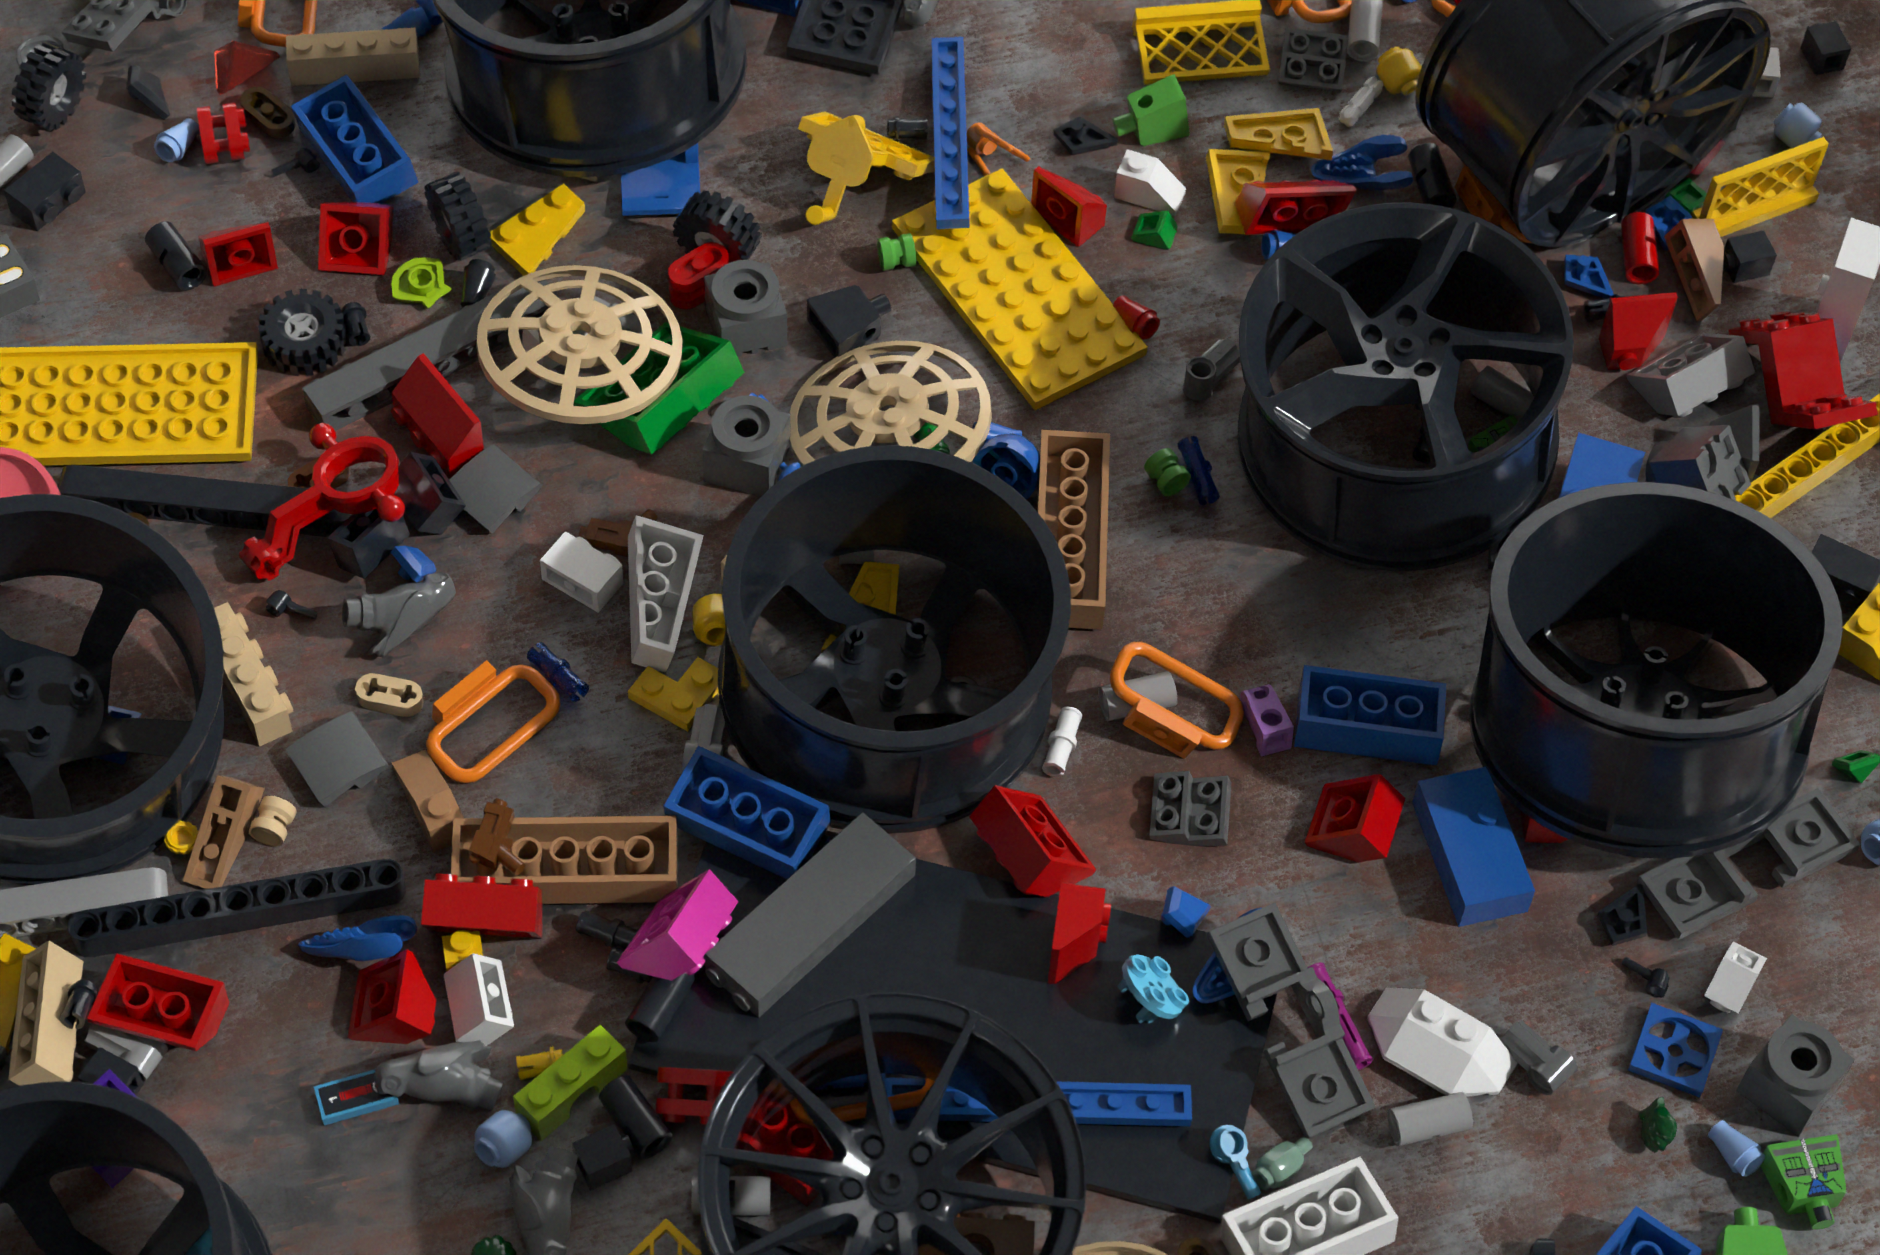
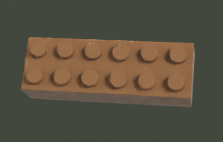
[1037,430,1110,630]
[451,816,677,904]

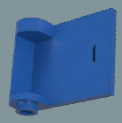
[621,143,700,216]

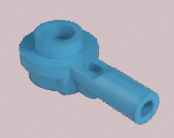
[1210,1125,1261,1200]

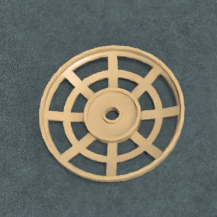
[477,265,682,424]
[789,341,992,466]

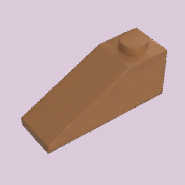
[1664,219,1724,321]
[392,750,464,853]
[183,775,265,889]

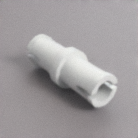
[1042,707,1083,777]

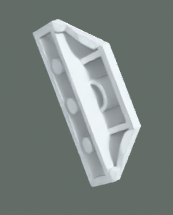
[1367,988,1517,1097]

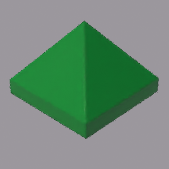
[1832,750,1880,784]

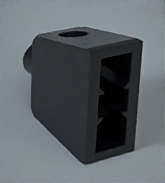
[807,285,891,358]

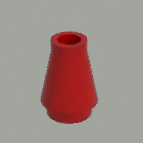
[1112,295,1160,340]

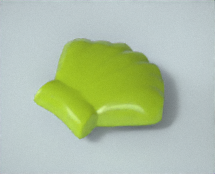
[392,257,452,309]

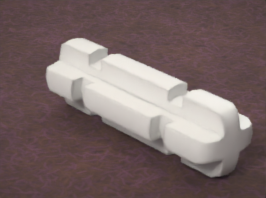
[1339,77,1383,127]

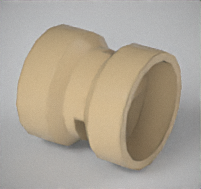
[249,796,297,847]

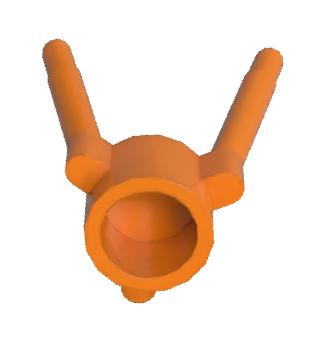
[967,122,1030,177]

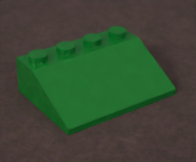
[574,322,745,454]

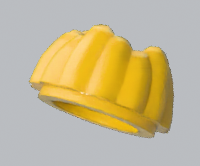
[164,821,199,855]

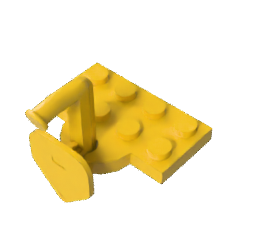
[798,112,935,225]

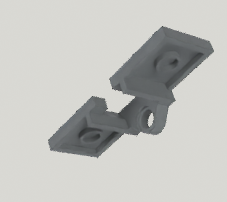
[62,0,187,52]
[1637,788,1860,940]
[1206,903,1376,1139]

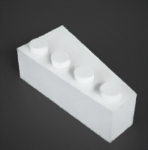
[628,515,704,673]

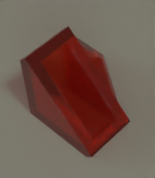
[214,41,280,95]

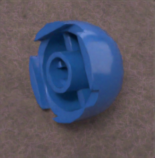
[973,433,1040,499]

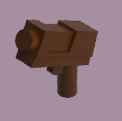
[579,509,658,557]
[469,798,525,876]

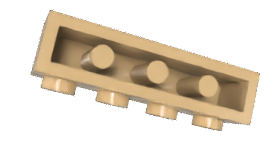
[286,28,420,86]
[214,602,293,747]
[9,941,83,1086]

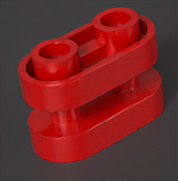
[196,102,250,164]
[668,242,729,309]
[655,1067,733,1124]

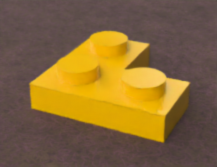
[628,657,718,732]

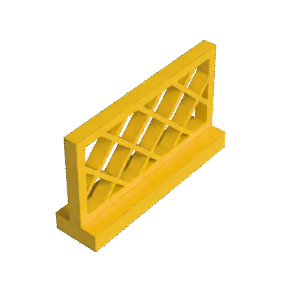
[1132,0,1270,84]
[1691,137,1829,237]

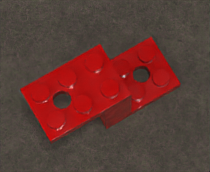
[1728,311,1878,429]

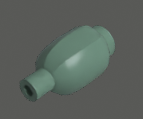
[1252,1136,1313,1190]

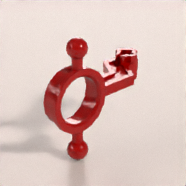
[239,423,405,581]

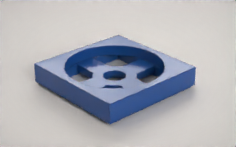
[1628,1003,1723,1098]

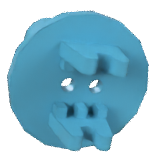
[1118,954,1189,1023]

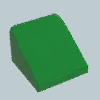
[1131,210,1178,250]

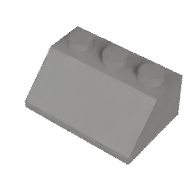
[1626,333,1755,418]

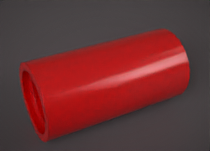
[1621,212,1659,284]

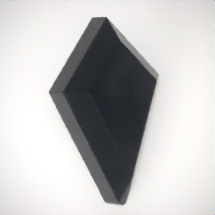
[126,64,170,120]
[1053,116,1118,155]
[1598,884,1647,946]

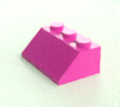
[617,869,738,981]

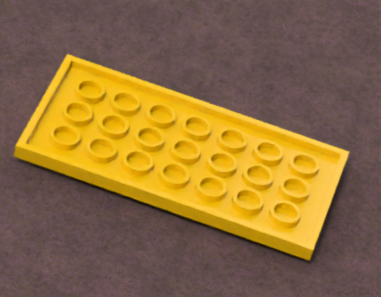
[892,168,1148,410]
[0,342,258,466]

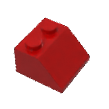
[1304,774,1406,863]
[1048,882,1111,984]

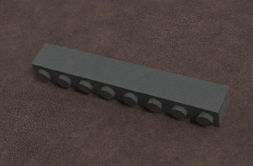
[302,280,560,431]

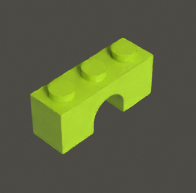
[513,1025,628,1141]

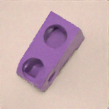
[1240,684,1294,757]

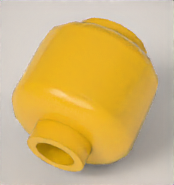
[1376,46,1422,96]
[692,593,725,646]

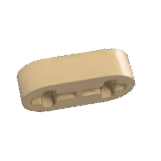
[355,673,424,717]

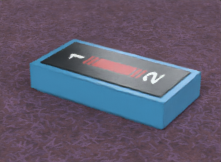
[314,1069,399,1126]

